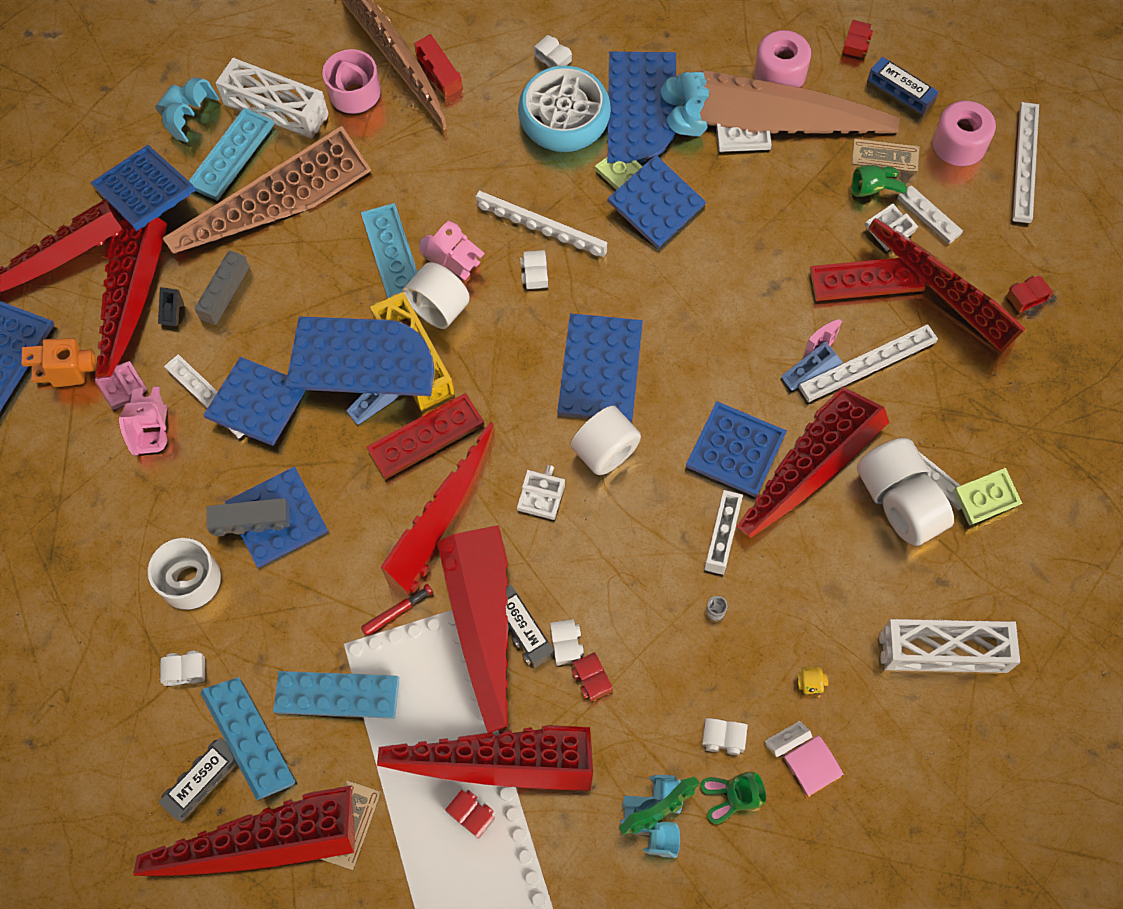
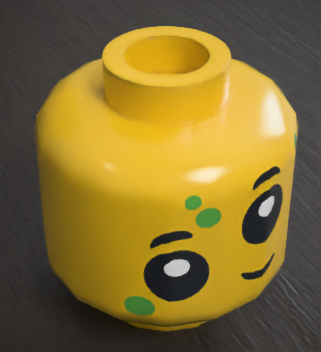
[798,666,828,694]

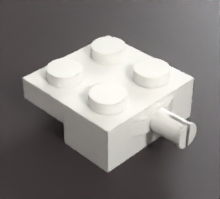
[865,204,918,251]
[517,465,565,520]

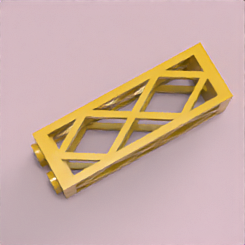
[370,292,455,412]

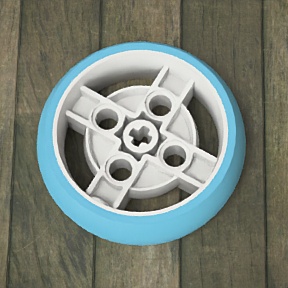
[518,66,611,152]

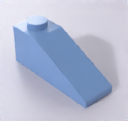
[781,341,843,390]
[347,393,399,424]

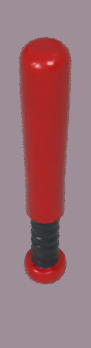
[361,584,433,636]

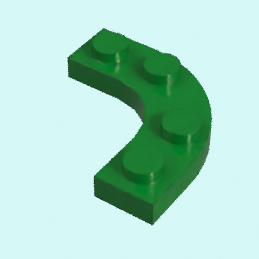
[619,776,700,835]

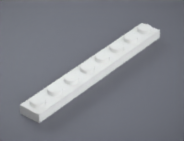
[1013,102,1039,223]
[476,191,607,257]
[799,324,938,403]

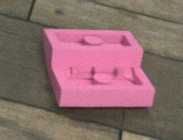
[803,319,842,358]
[95,361,147,410]
[783,735,844,796]

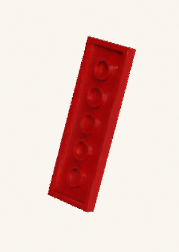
[810,258,925,301]
[366,393,485,480]

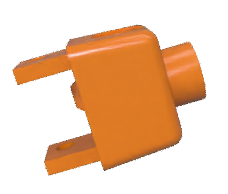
[21,338,96,388]

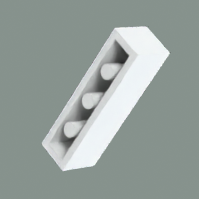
[704,490,743,575]

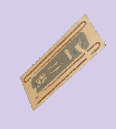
[852,139,919,172]
[321,781,381,870]

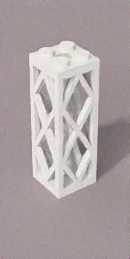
[216,58,328,139]
[879,619,1020,673]

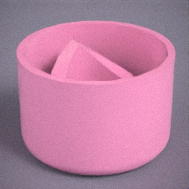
[754,30,811,88]
[322,49,381,114]
[932,101,996,166]

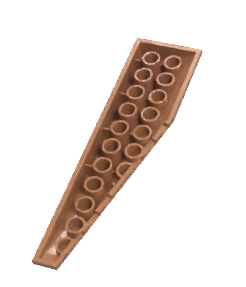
[342,0,447,130]
[699,69,900,133]
[163,126,372,254]

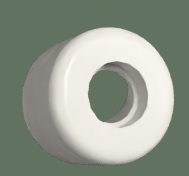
[402,262,470,329]
[571,406,641,475]
[857,438,931,504]
[883,473,954,546]
[148,538,221,609]

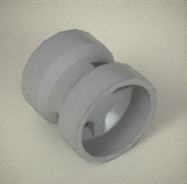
[706,596,728,621]

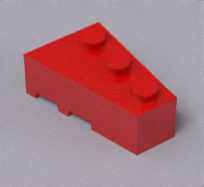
[414,34,463,98]

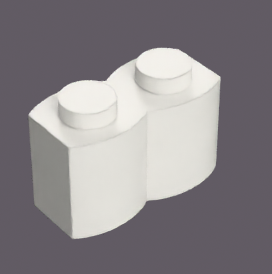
[534,35,572,68]
[520,250,548,289]
[550,619,584,666]
[161,651,205,686]
[702,718,748,755]

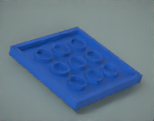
[607,155,706,249]
[204,357,306,446]
[686,401,787,498]
[224,466,329,568]

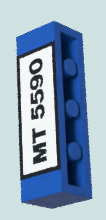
[867,56,939,115]

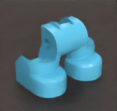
[661,72,709,136]
[155,77,220,142]
[620,775,683,858]

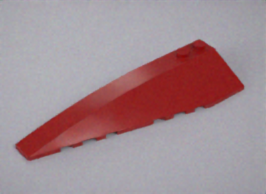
[0,199,122,292]
[95,218,167,379]
[868,218,1025,353]
[736,387,890,538]
[381,422,495,597]
[437,525,508,734]
[377,725,593,791]
[133,786,355,876]

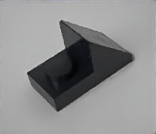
[158,287,184,326]

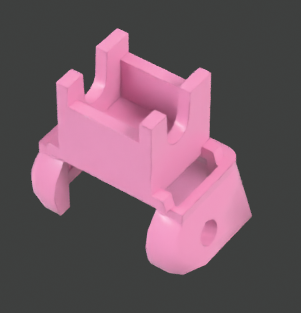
[419,221,485,281]
[119,387,168,456]

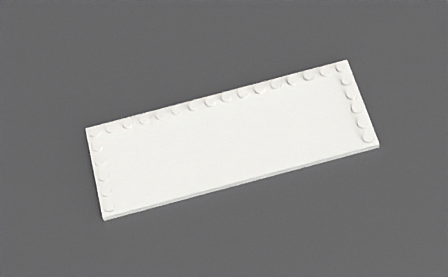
[344,610,553,909]

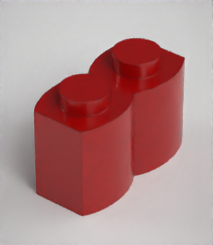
[842,19,873,58]
[1006,275,1053,313]
[571,652,613,702]
[445,789,495,839]

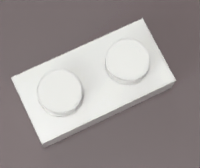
[765,721,812,757]

